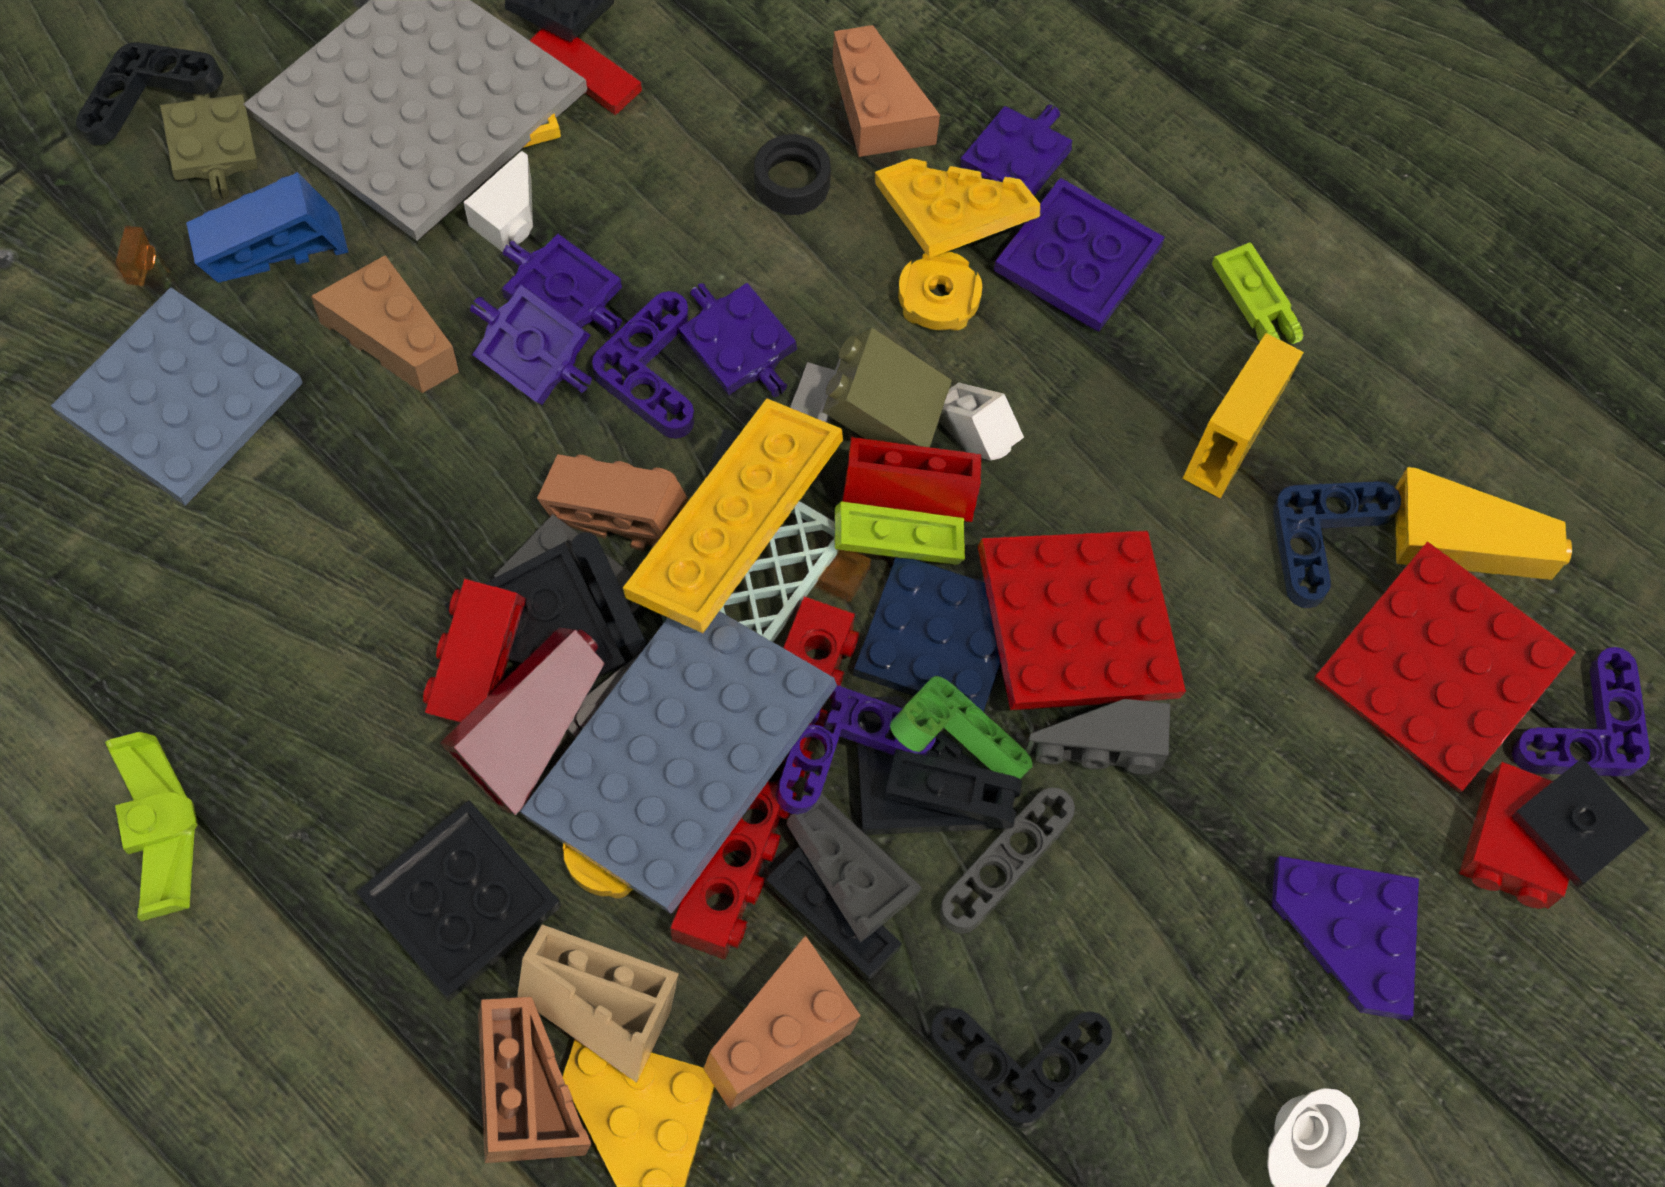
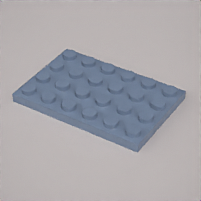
[520,611,837,914]

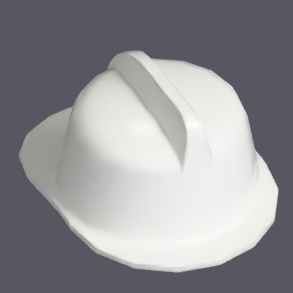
[1267,1088,1360,1187]

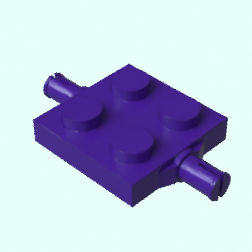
[961,104,1072,196]
[502,234,622,334]
[679,283,797,397]
[470,284,592,405]

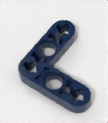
[1273,481,1401,609]

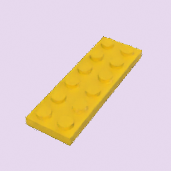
[623,399,843,633]

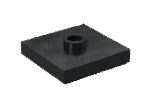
[1512,758,1650,889]

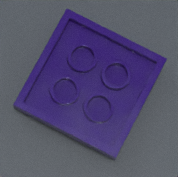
[994,178,1165,332]

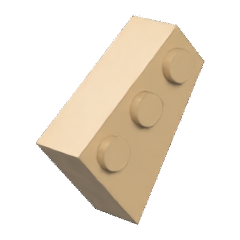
[517,925,679,1083]

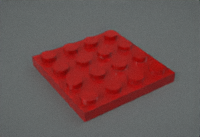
[977,531,1186,710]
[1313,541,1576,793]

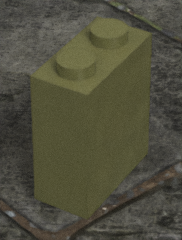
[822,328,952,447]

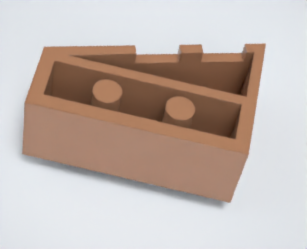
[478,997,591,1163]

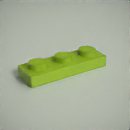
[835,501,965,565]

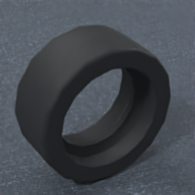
[754,134,831,215]

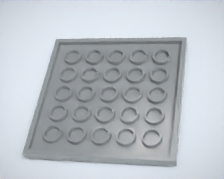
[243,0,587,241]

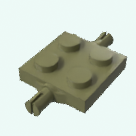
[160,93,258,199]

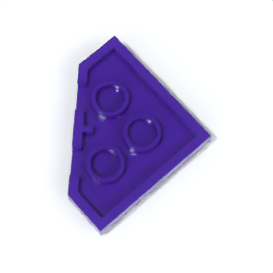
[1272,856,1419,1020]

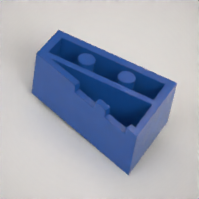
[186,172,349,283]

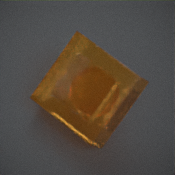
[116,226,156,286]
[815,550,871,602]

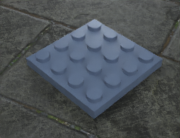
[51,287,302,506]

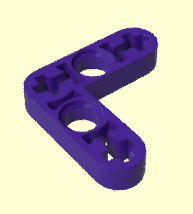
[592,291,694,439]
[1512,647,1650,776]
[776,685,936,815]

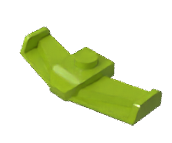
[105,732,198,922]

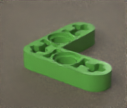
[890,676,1033,779]

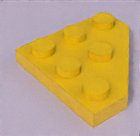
[875,159,1040,258]
[562,1039,715,1187]

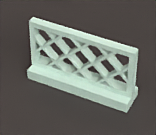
[661,501,840,642]

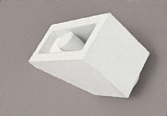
[464,151,533,252]
[939,382,1024,461]

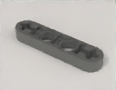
[940,787,1075,934]

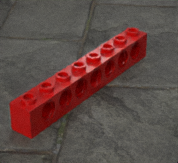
[670,596,859,960]

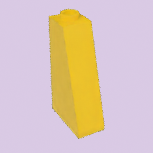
[1182,333,1304,499]
[1395,467,1572,580]

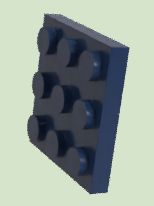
[853,557,1001,712]

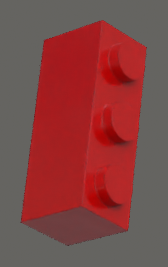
[842,437,981,522]
[423,579,526,723]

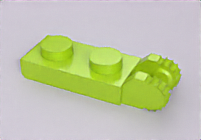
[1212,242,1304,344]

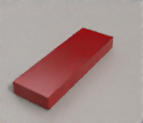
[529,28,642,115]

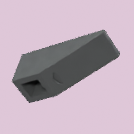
[1025,699,1170,774]

